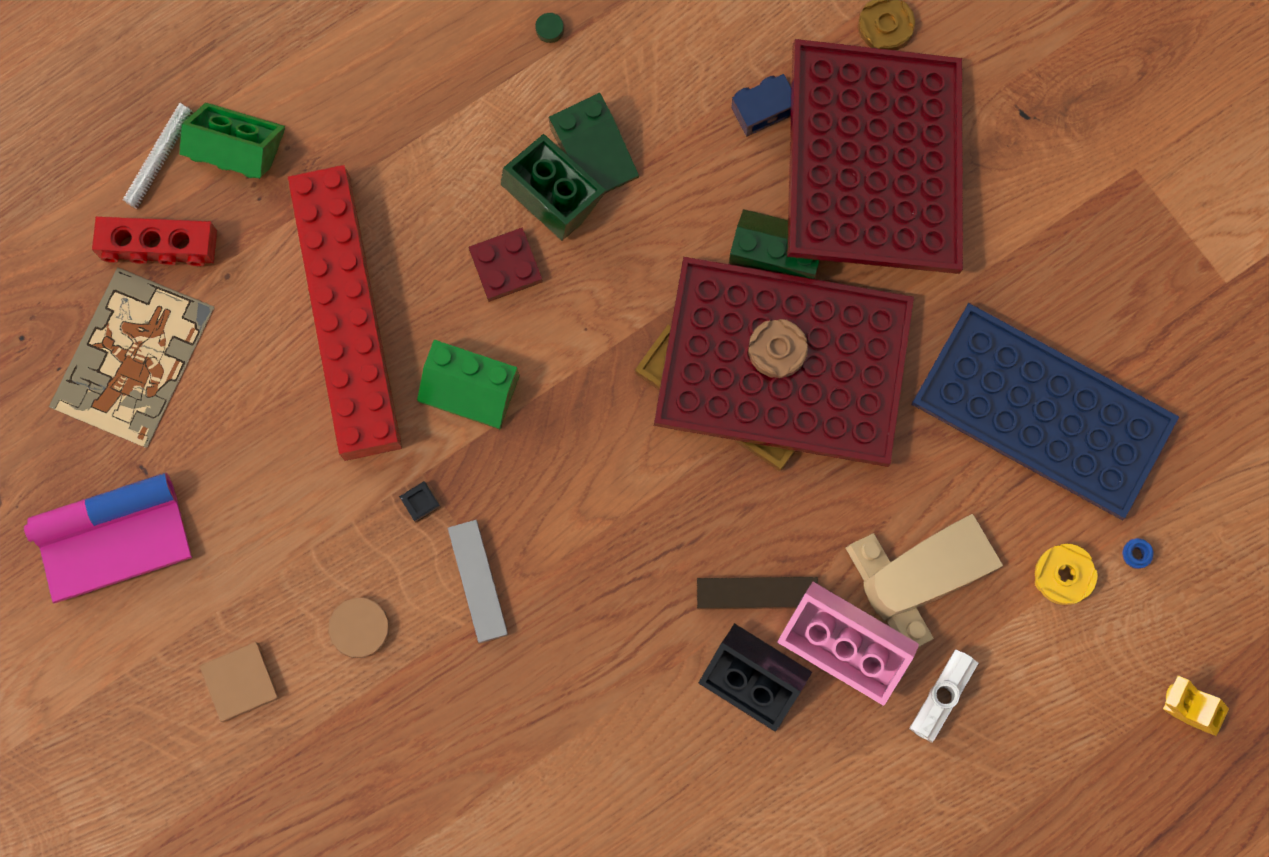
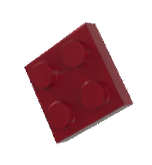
[468,227,543,302]

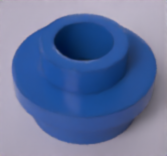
[1122,538,1154,569]

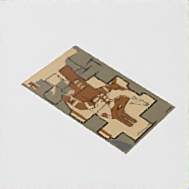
[49,267,214,448]

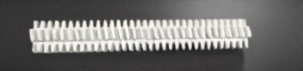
[122,103,194,209]

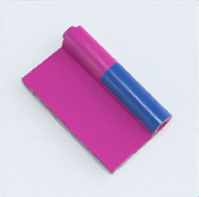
[24,472,192,604]

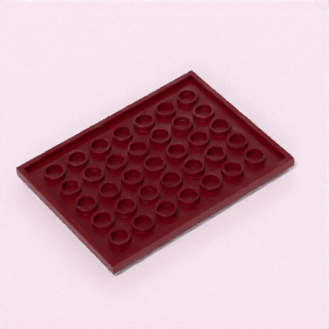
[787,39,963,274]
[654,256,914,467]

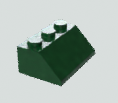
[500,134,606,241]
[729,209,819,279]

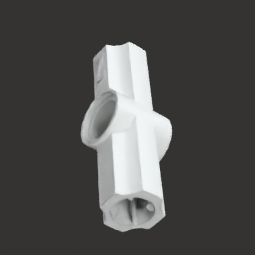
[909,649,978,743]

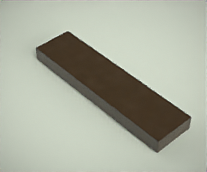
[697,577,818,609]

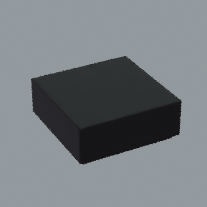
[399,481,441,523]

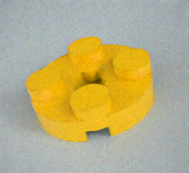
[1035,544,1098,605]

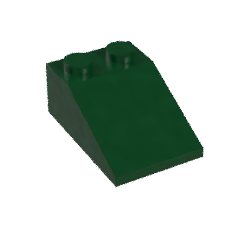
[548,93,639,193]

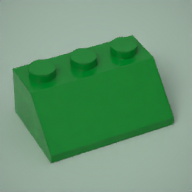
[179,103,285,179]
[417,340,520,430]

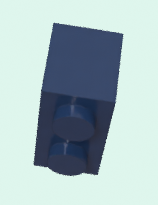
[731,74,791,137]

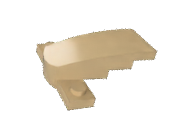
[846,514,1003,647]

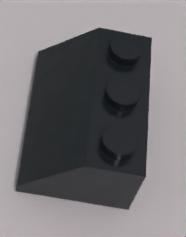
[698,623,812,732]

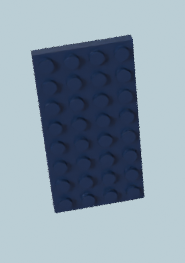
[911,303,1179,521]

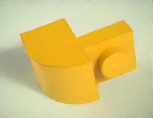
[1163,676,1229,736]

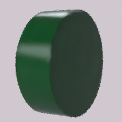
[535,13,564,43]

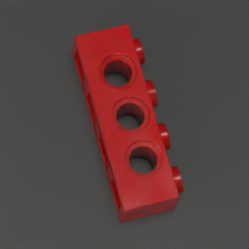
[92,216,217,267]

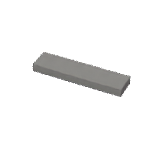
[448,520,508,644]

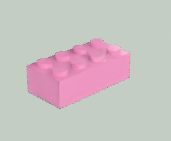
[777,582,919,706]

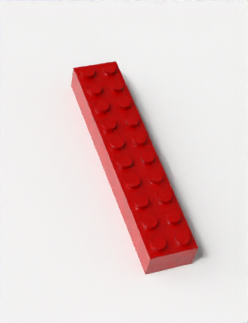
[287,165,402,461]

